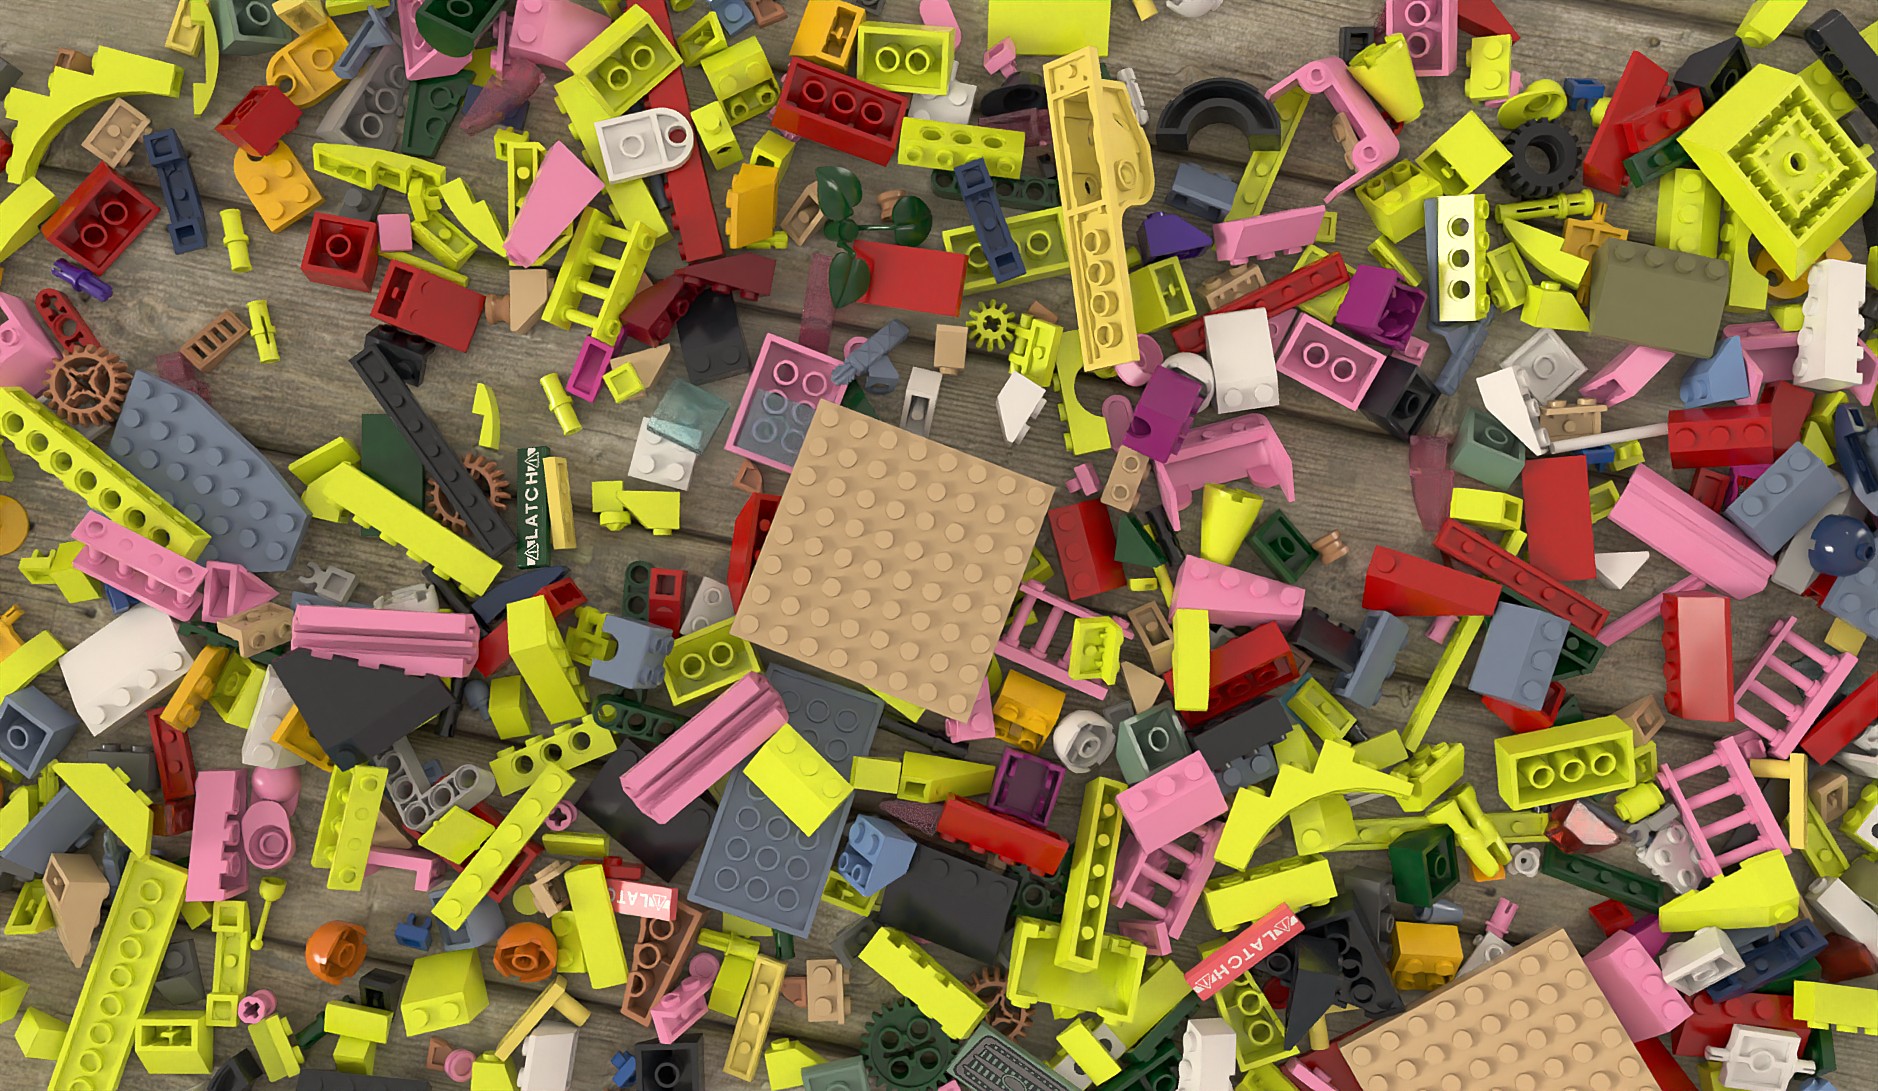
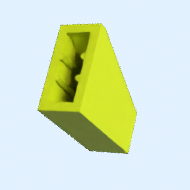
[471,1050,521,1091]

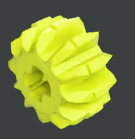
[966,299,1017,352]

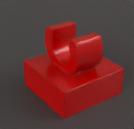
[1588,899,1635,938]

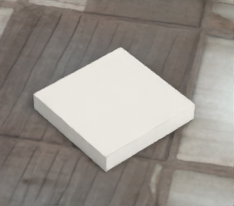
[1499,328,1588,406]

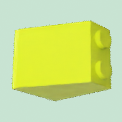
[400,947,489,1037]

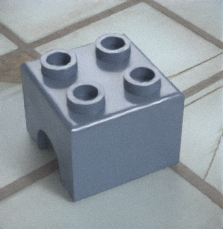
[589,614,674,689]

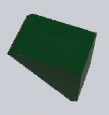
[1114,512,1168,568]

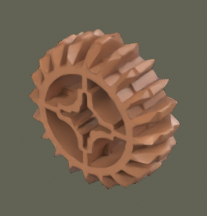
[42,344,133,428]
[425,453,511,536]
[961,966,1036,1045]

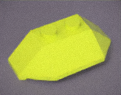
[507,142,574,266]
[51,763,155,862]

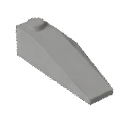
[315,32,410,152]
[1770,468,1868,595]

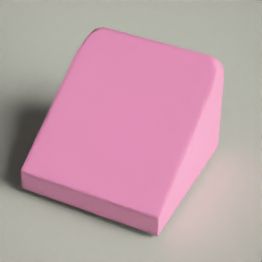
[376,214,413,252]

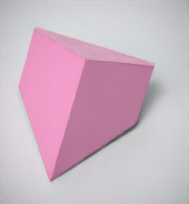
[202,560,280,623]

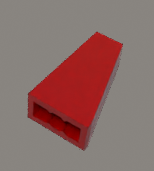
[474,577,588,678]

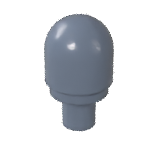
[464,679,491,722]

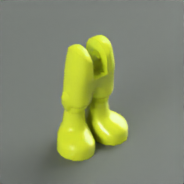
[1425,782,1512,877]

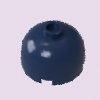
[1808,514,1876,577]

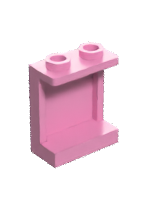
[363,845,448,891]

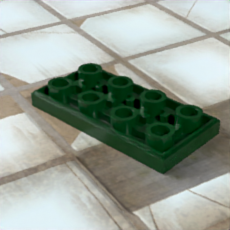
[361,414,426,536]

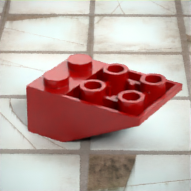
[370,259,486,353]

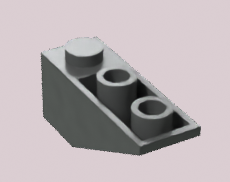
[1344,865,1395,963]

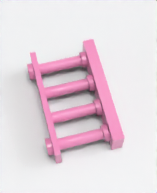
[71,510,209,621]
[994,578,1135,701]
[1733,616,1859,760]
[1655,736,1793,880]
[1108,820,1226,940]

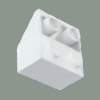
[996,370,1047,448]
[517,1020,580,1091]

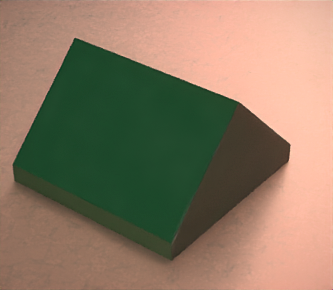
[1244,509,1319,585]

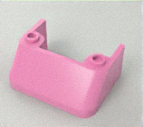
[1264,56,1400,204]
[0,292,64,399]
[1721,321,1878,406]
[1150,413,1295,531]

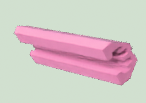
[1607,463,1777,600]
[291,604,480,678]
[620,670,789,824]

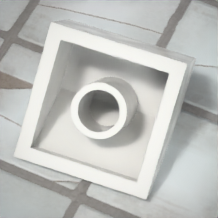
[1659,926,1746,996]

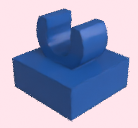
[1563,78,1605,111]
[1572,445,1615,473]
[104,583,140,615]
[394,913,433,952]
[611,1051,636,1088]

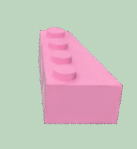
[1167,554,1306,632]
[185,768,249,902]

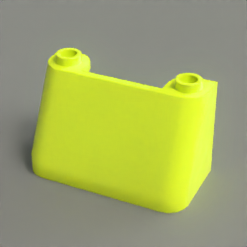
[1006,915,1147,1027]

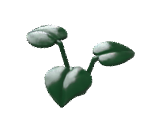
[815,166,932,309]

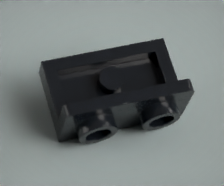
[364,324,436,387]

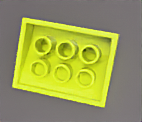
[987,0,1111,58]

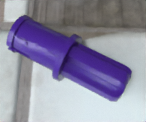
[51,258,113,302]

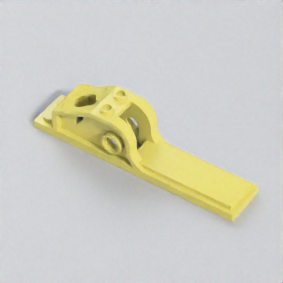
[1043,46,1155,372]

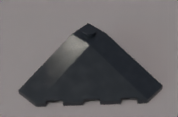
[271,647,456,772]
[1248,889,1406,1021]

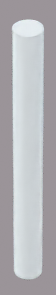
[1549,422,1668,454]

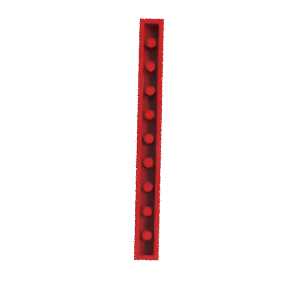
[622,0,726,265]

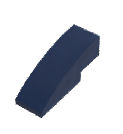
[471,566,571,624]

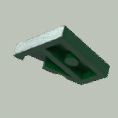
[1794,1023,1837,1081]

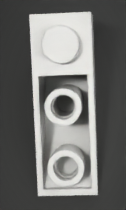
[1476,365,1550,456]

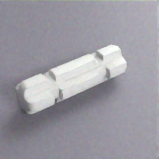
[1117,68,1150,127]

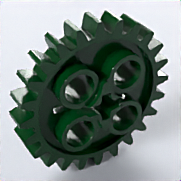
[1009,842,1075,923]
[860,997,960,1091]

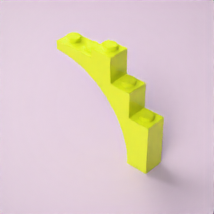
[4,45,185,185]
[1213,737,1414,872]

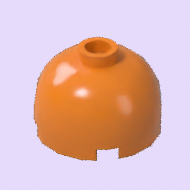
[305,920,368,985]
[493,922,558,983]

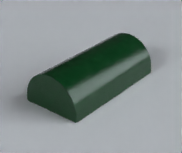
[415,0,510,58]
[1094,1038,1183,1091]

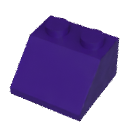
[1136,211,1212,267]

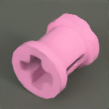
[545,799,578,831]
[238,989,277,1024]

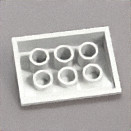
[58,601,203,737]

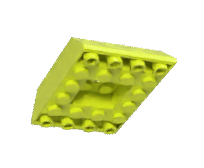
[1676,63,1877,281]

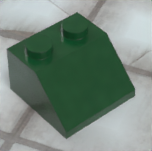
[1388,824,1460,908]

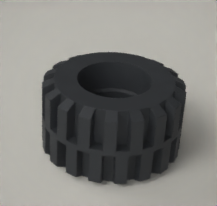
[1495,117,1582,201]

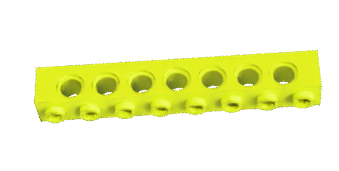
[0,387,212,563]

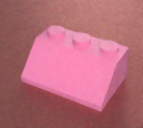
[397,0,472,81]
[1386,0,1458,77]
[1212,205,1326,266]
[1275,312,1386,411]
[1115,750,1229,855]
[1582,929,1694,1043]

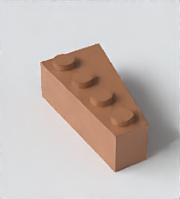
[621,882,711,1027]

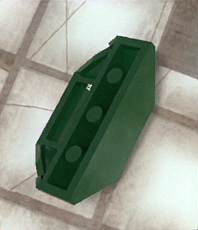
[1484,583,1607,682]

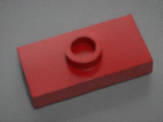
[579,856,646,881]

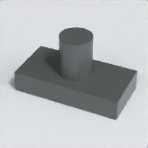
[339,184,389,222]

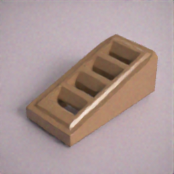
[179,309,251,373]

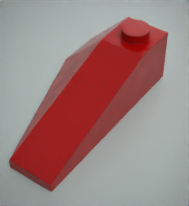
[1362,545,1503,617]

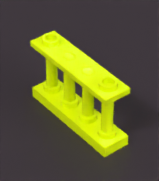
[541,206,658,347]
[311,760,389,891]

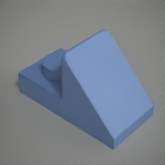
[704,0,756,39]

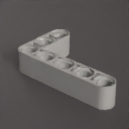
[373,735,495,833]

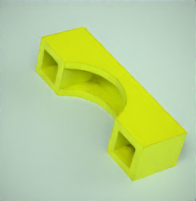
[1718,199,1769,315]
[1051,329,1111,457]

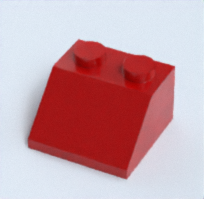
[214,85,303,157]
[300,212,378,293]
[1481,681,1566,734]

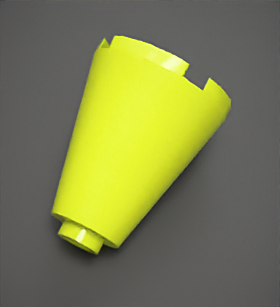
[1347,33,1424,124]
[1200,482,1264,566]

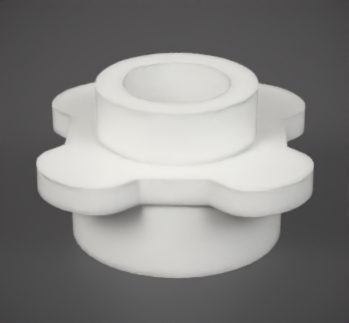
[1507,844,1540,877]

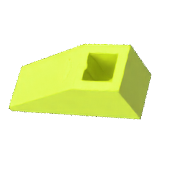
[897,751,996,803]

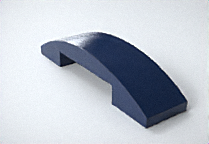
[143,128,207,255]
[954,157,1027,284]
[1835,403,1878,517]
[1704,917,1829,1003]

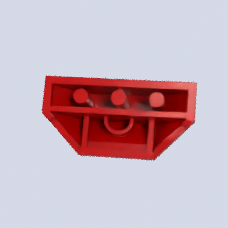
[727,492,782,615]

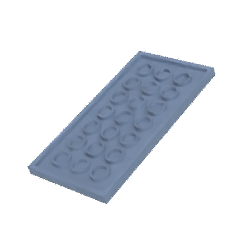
[686,662,886,940]

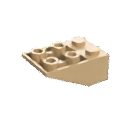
[43,853,110,968]

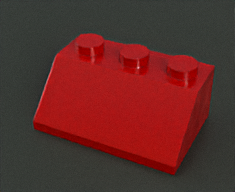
[41,160,161,277]
[1667,403,1774,469]
[1046,498,1127,601]

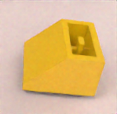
[789,0,866,75]
[726,163,779,249]
[992,669,1066,755]
[1387,922,1463,992]

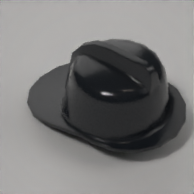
[980,71,1049,120]

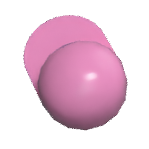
[1114,333,1164,387]
[250,766,301,819]
[241,800,296,869]

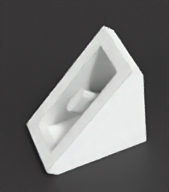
[1595,551,1649,590]

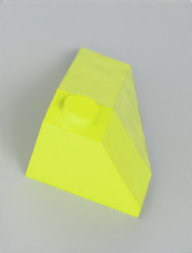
[1272,723,1357,856]
[1659,848,1800,933]

